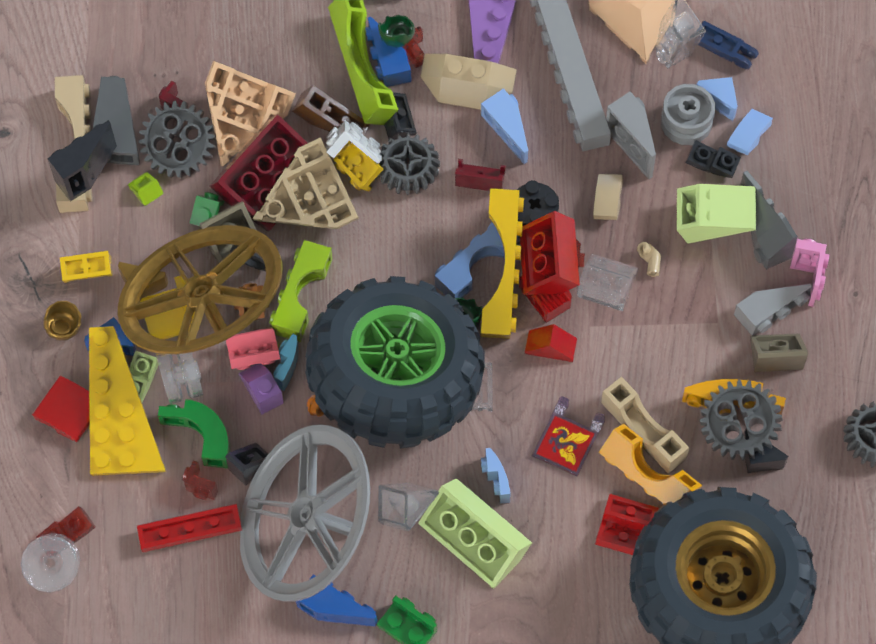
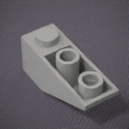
[734,284,812,336]

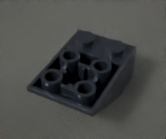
[47,120,117,202]

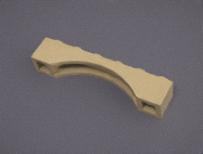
[55,75,92,213]

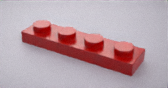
[137,504,242,553]

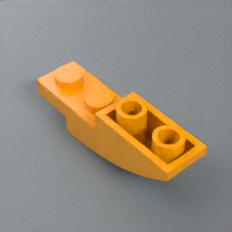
[682,379,786,415]

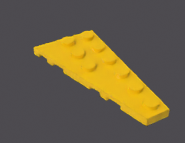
[89,326,167,476]

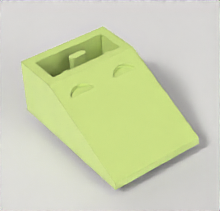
[677,184,756,243]

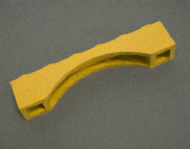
[481,189,524,339]

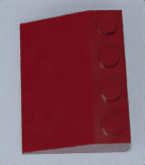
[209,114,308,232]

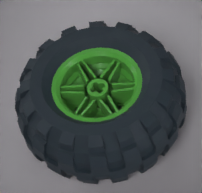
[305,276,485,449]

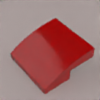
[32,375,90,442]
[595,494,658,555]

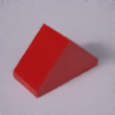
[525,324,577,362]

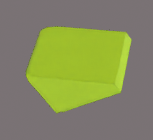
[128,172,163,205]

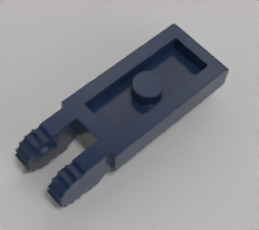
[691,21,759,70]

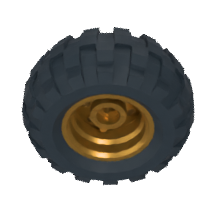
[629,487,817,644]

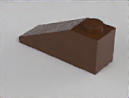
[292,85,370,135]

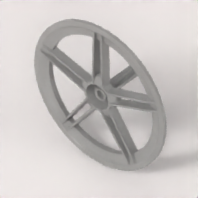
[240,425,370,602]

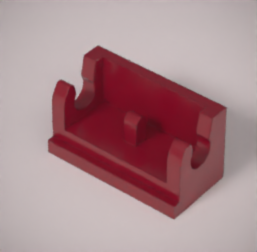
[455,158,506,191]

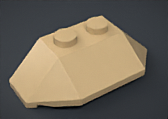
[421,54,517,110]

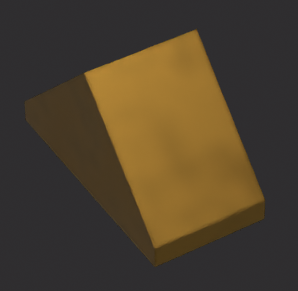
[118,262,168,301]

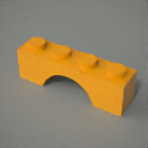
[599,424,702,505]

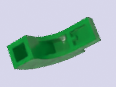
[158,399,230,469]

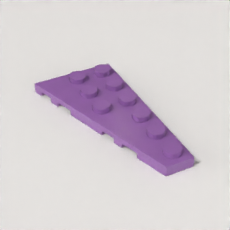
[469,0,517,64]

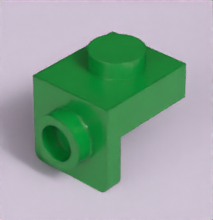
[190,192,224,226]

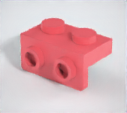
[226,327,280,370]

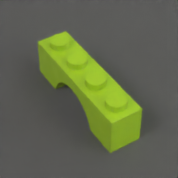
[269,240,333,342]

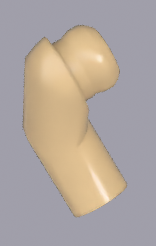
[637,242,661,277]

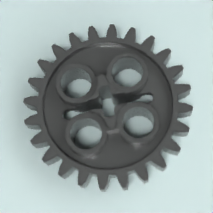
[138,101,216,178]
[700,380,783,461]

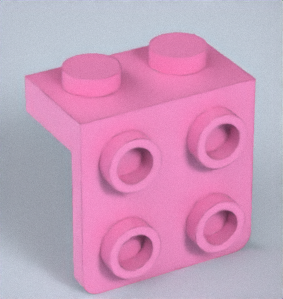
[790,239,830,307]

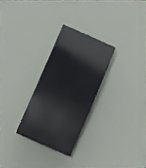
[685,140,741,178]

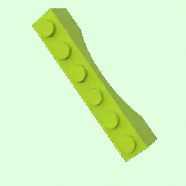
[328,0,398,125]

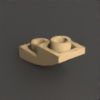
[593,174,623,220]

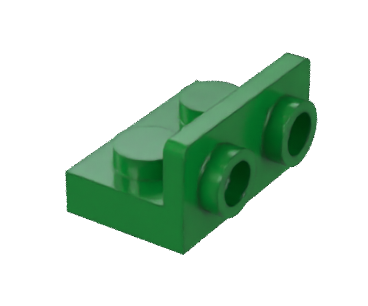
[377,595,437,644]

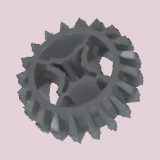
[378,133,440,195]
[843,401,876,468]

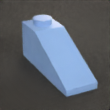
[481,88,528,164]

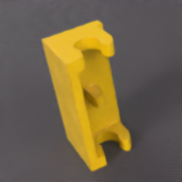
[60,251,113,283]

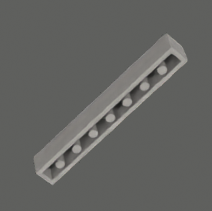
[529,0,611,152]

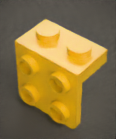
[140,276,199,340]

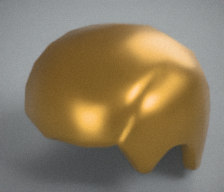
[43,301,81,340]

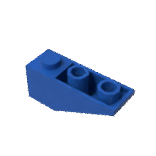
[365,17,411,87]
[296,574,378,627]

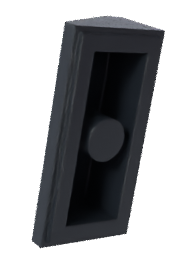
[384,93,417,140]

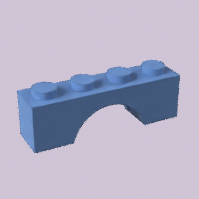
[435,223,520,298]

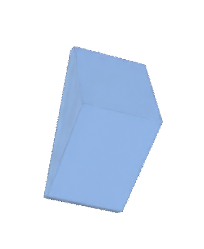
[696,77,737,121]

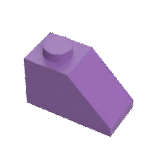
[239,363,284,415]

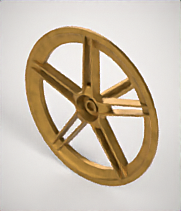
[117,225,283,354]

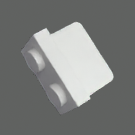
[326,120,382,164]

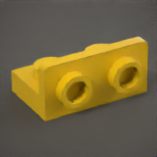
[332,141,383,192]

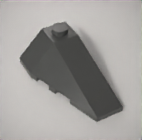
[741,171,798,270]

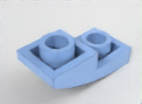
[727,109,773,155]
[481,448,511,504]

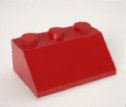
[520,211,580,295]

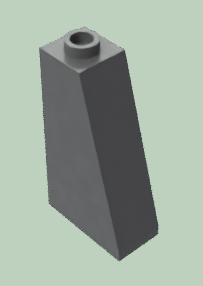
[93,76,140,165]

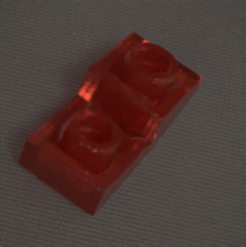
[36,506,96,557]

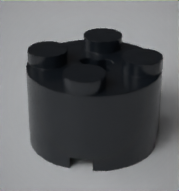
[517,180,559,226]

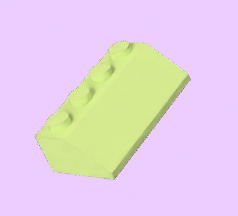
[418,478,532,588]

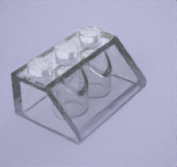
[655,0,706,69]

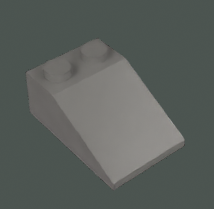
[606,92,656,179]

